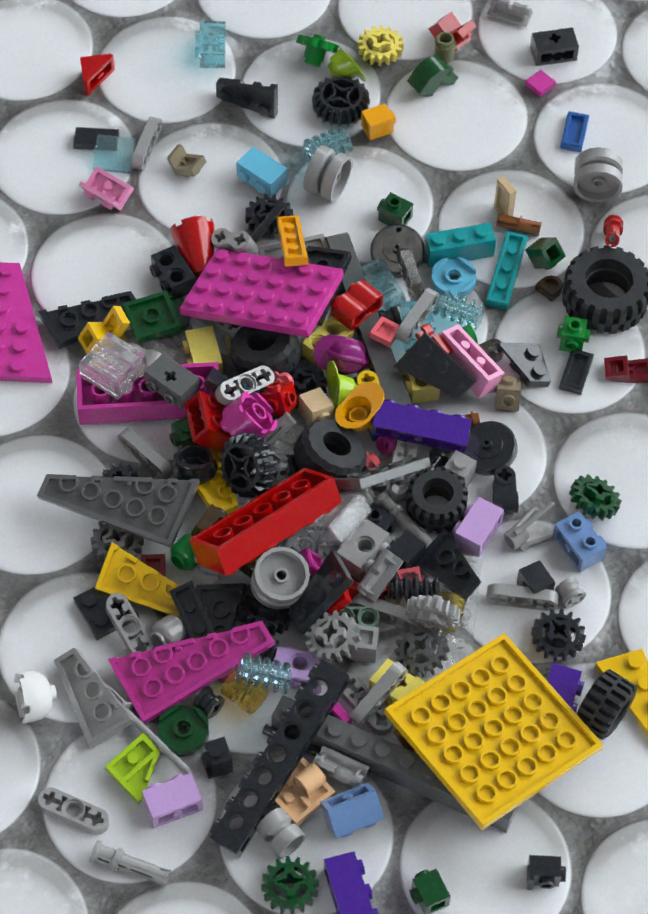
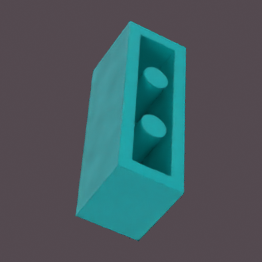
[424,223,496,268]

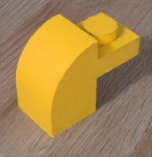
[78,306,130,355]

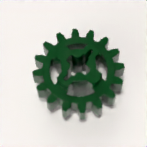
[569,474,622,521]
[261,856,319,914]

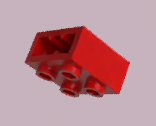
[184,391,232,452]

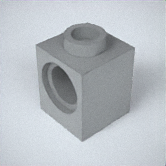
[350,624,379,663]

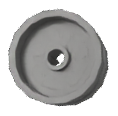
[303,145,353,202]
[574,147,623,202]
[250,547,310,610]

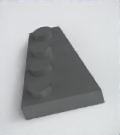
[334,457,431,493]

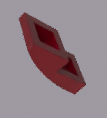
[604,355,648,383]

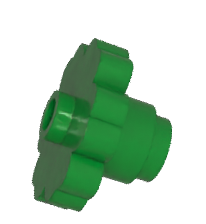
[296,34,339,67]

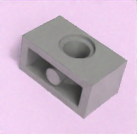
[336,518,390,580]

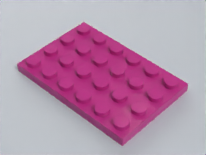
[179,248,344,338]

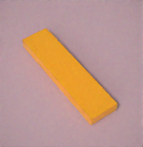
[276,215,308,267]

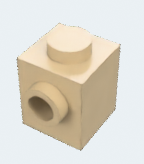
[299,387,335,424]

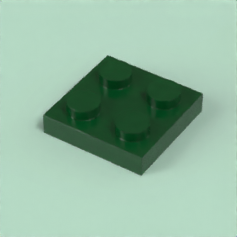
[123,290,182,344]

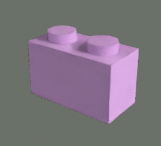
[452,497,504,558]
[142,773,203,828]

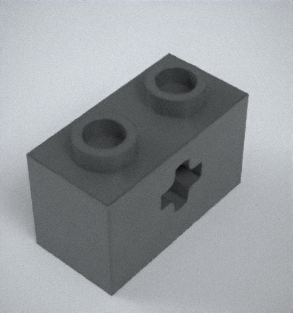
[144,353,200,410]

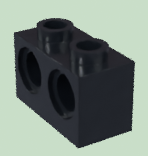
[149,245,196,299]

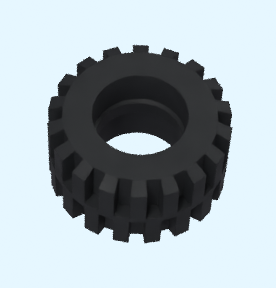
[406,467,468,534]
[577,669,637,740]

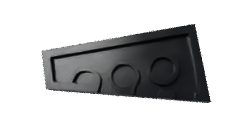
[38,291,136,349]

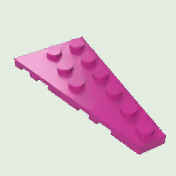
[0,262,53,383]
[108,621,276,724]

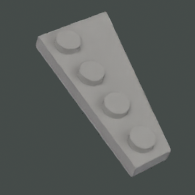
[54,647,135,748]

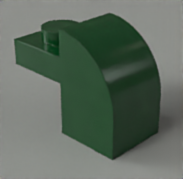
[407,55,459,96]

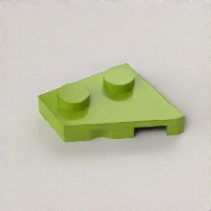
[104,733,161,805]

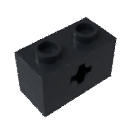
[530,27,579,66]

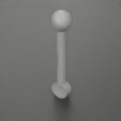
[389,481,410,495]

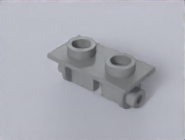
[487,0,533,27]
[356,548,404,602]
[313,745,370,788]

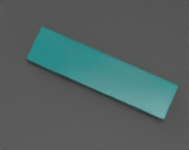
[485,231,528,310]

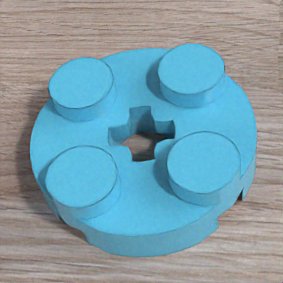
[431,257,477,301]

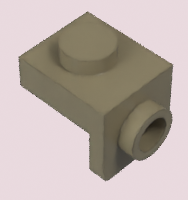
[167,144,207,177]
[495,375,521,412]

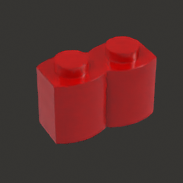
[331,280,383,331]

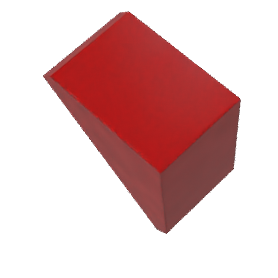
[80,54,115,96]

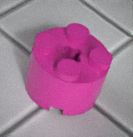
[220,391,277,438]

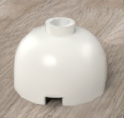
[14,671,57,724]

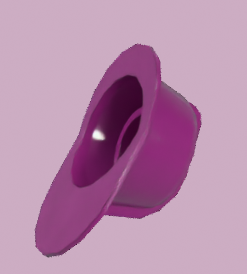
[313,334,367,375]

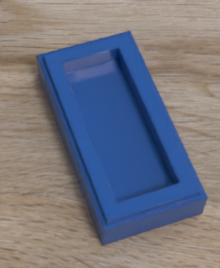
[560,111,589,152]

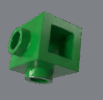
[556,316,591,352]

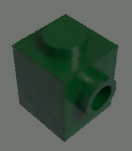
[377,192,414,226]
[525,237,566,270]
[169,417,199,450]
[409,868,451,914]

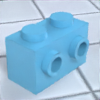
[236,146,288,198]

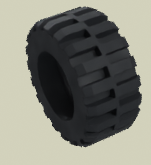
[562,245,648,334]

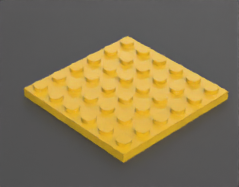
[384,633,604,830]

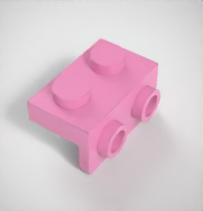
[79,166,134,211]

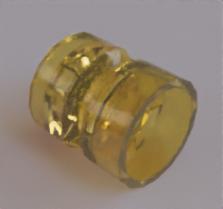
[221,667,269,715]

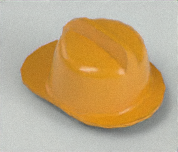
[335,382,385,431]

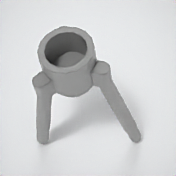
[504,501,554,552]

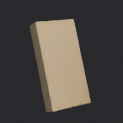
[494,176,516,216]

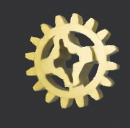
[358,25,404,66]

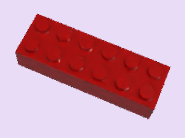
[189,468,342,576]

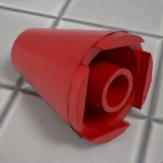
[170,216,215,280]

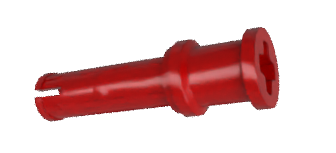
[603,214,624,247]

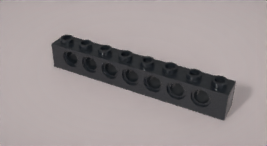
[210,659,351,858]

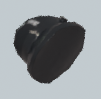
[172,445,219,485]

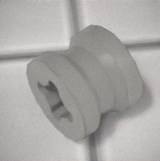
[555,577,586,608]

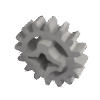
[405,595,461,629]
[305,610,361,664]

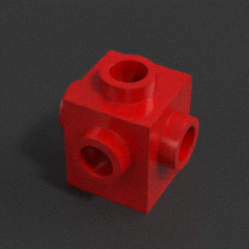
[260,381,299,418]

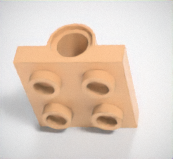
[266,758,336,826]

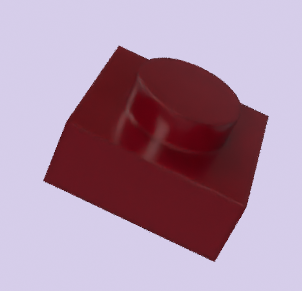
[141,554,166,577]

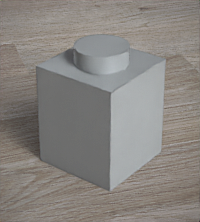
[444,450,477,488]

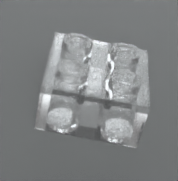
[79,331,148,400]
[303,492,373,545]

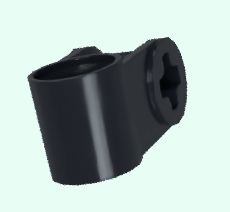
[492,465,519,513]

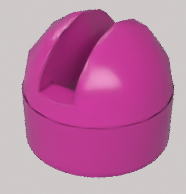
[376,436,397,454]

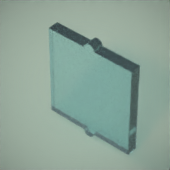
[93,134,136,174]

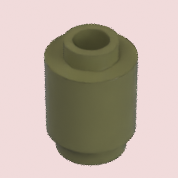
[433,32,456,63]

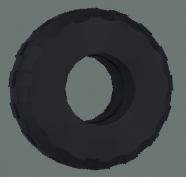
[229,326,301,382]
[293,419,367,478]

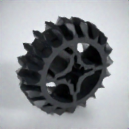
[312,74,370,128]
[217,432,278,499]

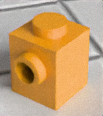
[361,104,396,141]

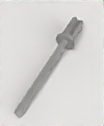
[108,686,192,774]

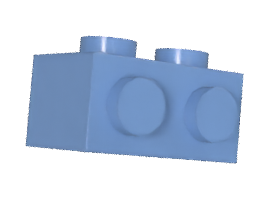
[553,511,607,572]
[320,782,384,838]

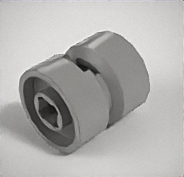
[256,807,306,858]

